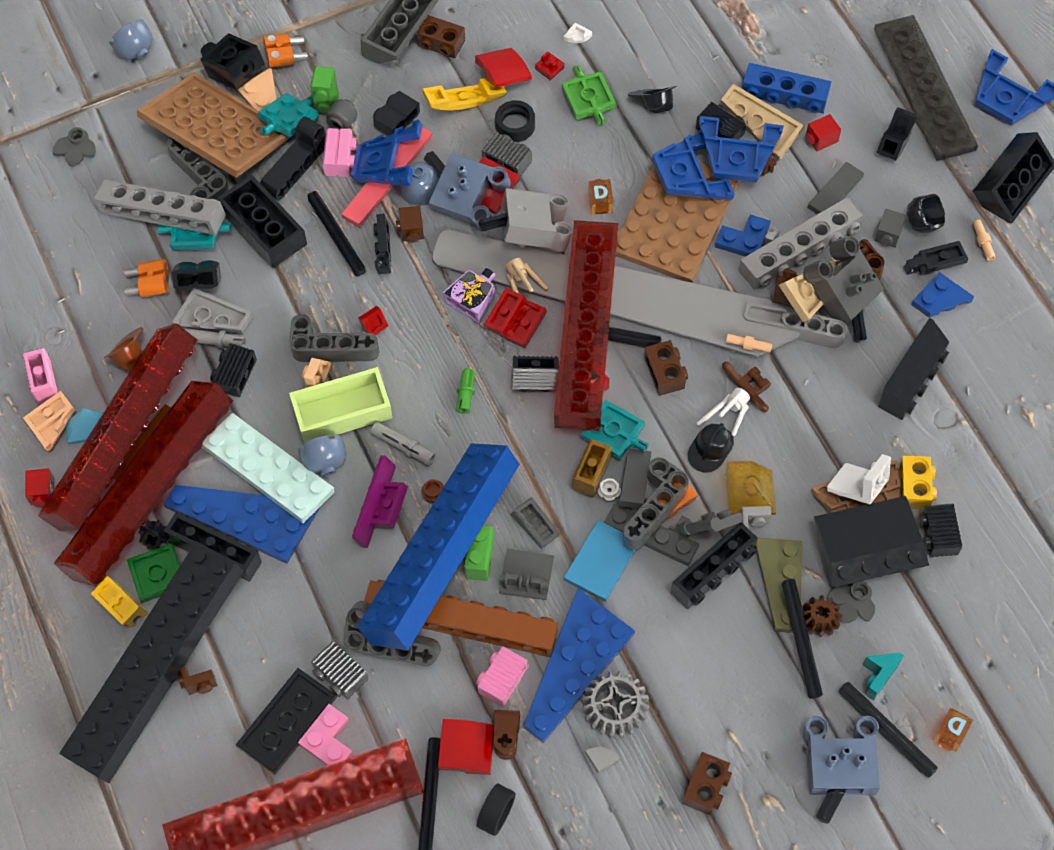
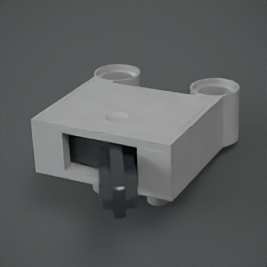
[478,188,573,252]

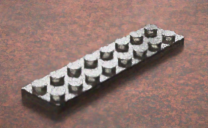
[874,15,978,161]

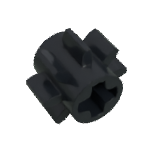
[138,520,167,549]

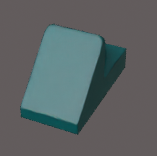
[863,653,904,701]

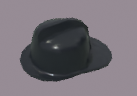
[628,86,677,113]
[688,423,734,473]

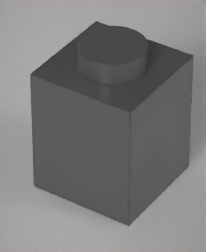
[875,208,907,248]

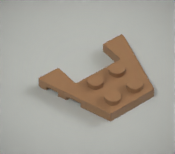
[811,460,901,513]

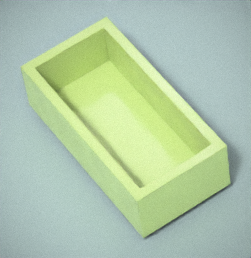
[289,367,393,443]

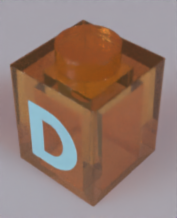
[588,179,613,215]
[933,707,973,752]

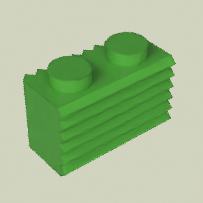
[310,66,339,114]
[464,525,494,581]

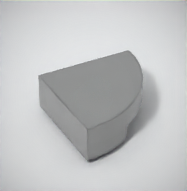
[763,229,780,246]
[585,747,620,774]

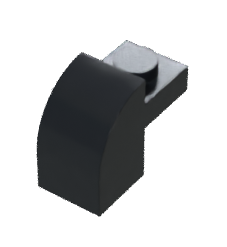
[876,107,918,161]

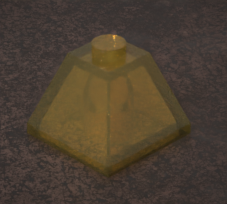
[725,461,776,515]

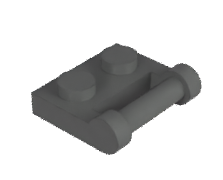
[679,510,744,535]

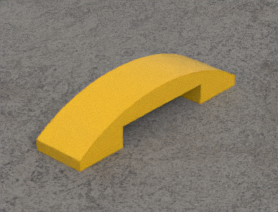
[422,78,507,110]

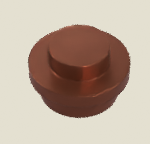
[422,479,444,502]

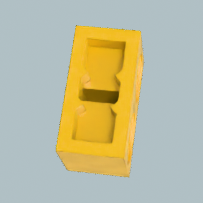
[899,456,937,509]

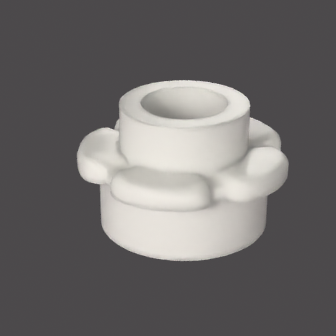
[598,478,621,501]

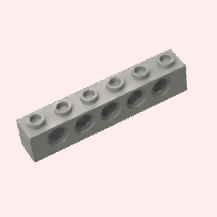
[94,180,226,235]
[739,197,863,290]

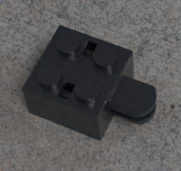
[200,33,265,90]

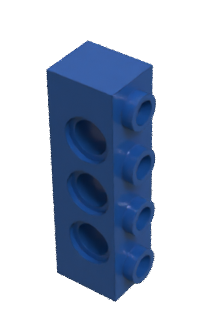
[742,63,832,114]

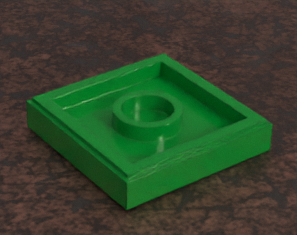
[127,543,180,604]

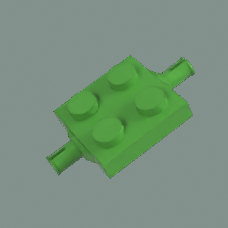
[562,65,616,126]

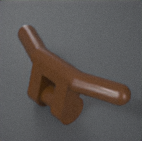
[722,361,771,413]

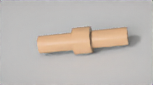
[973,220,996,261]
[726,334,772,352]

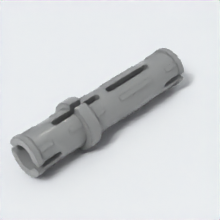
[176,327,246,349]
[370,421,436,466]

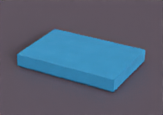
[564,520,636,602]

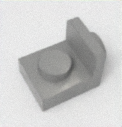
[737,506,771,528]

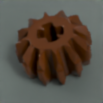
[802,595,842,638]

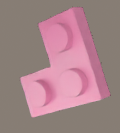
[298,704,353,773]

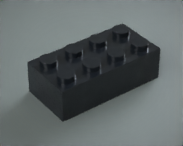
[217,174,307,269]

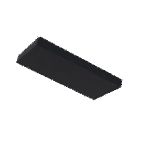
[235,668,337,775]

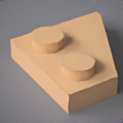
[237,68,277,111]
[302,358,333,388]
[23,391,75,452]

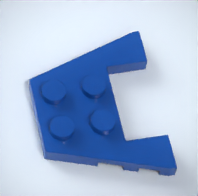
[975,49,1054,125]
[699,116,784,182]
[351,120,422,186]
[651,129,735,200]

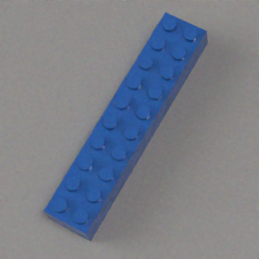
[357,443,520,651]

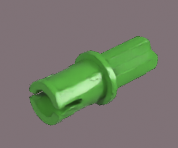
[455,368,475,414]

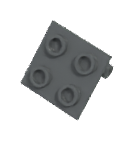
[499,548,554,600]

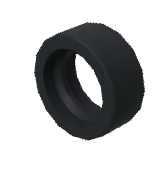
[495,100,535,142]
[476,783,516,836]

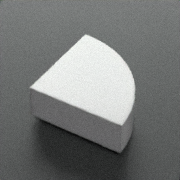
[564,23,592,43]

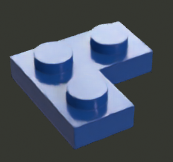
[715,214,771,257]

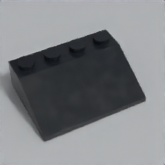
[814,496,929,587]

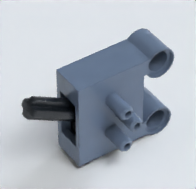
[424,151,511,231]
[803,715,880,824]

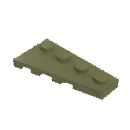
[756,538,802,633]

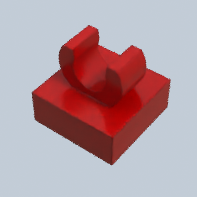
[535,51,564,81]
[358,306,388,335]

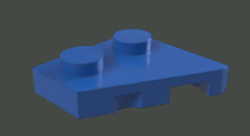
[911,272,974,318]

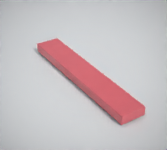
[341,127,433,228]

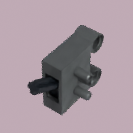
[803,236,884,341]

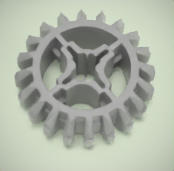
[582,671,649,738]

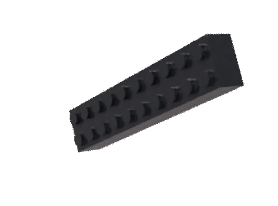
[59,541,244,783]

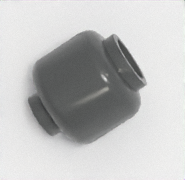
[326,99,357,130]

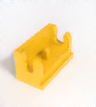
[91,576,148,627]

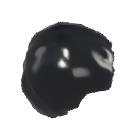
[906,194,945,233]

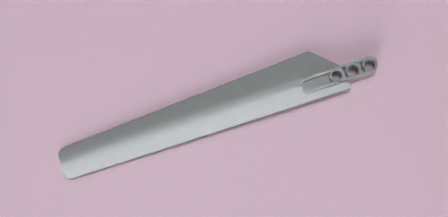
[432,229,847,357]

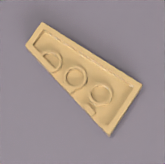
[721,84,804,161]
[779,259,840,322]

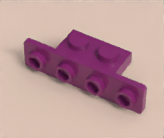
[352,455,408,548]

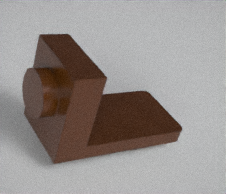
[178,663,218,695]

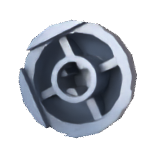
[109,19,153,60]
[399,162,439,206]
[298,434,346,476]

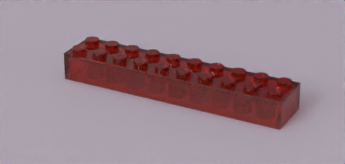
[554,220,618,432]
[37,323,198,531]
[53,381,233,587]
[162,738,424,850]

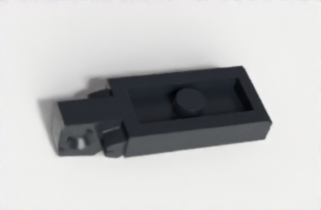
[373,213,391,275]
[904,241,968,274]

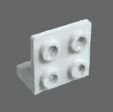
[827,454,891,505]

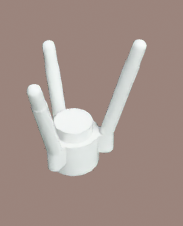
[696,388,750,436]

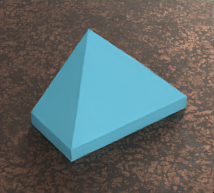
[66,408,114,444]

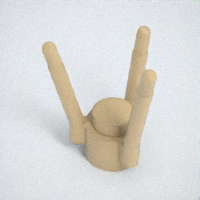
[506,258,548,293]

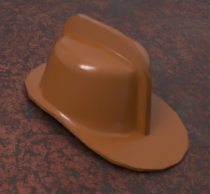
[104,327,143,370]

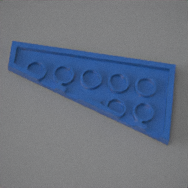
[164,485,321,564]
[524,588,635,743]

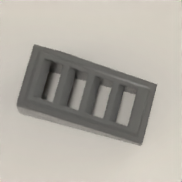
[511,497,560,549]

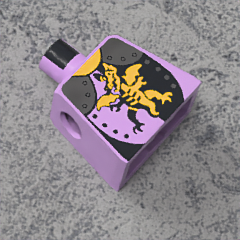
[443,268,495,324]

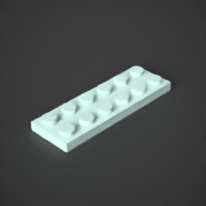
[200,413,335,524]

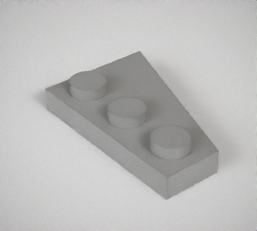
[172,288,253,334]

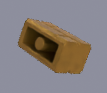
[572,439,612,497]

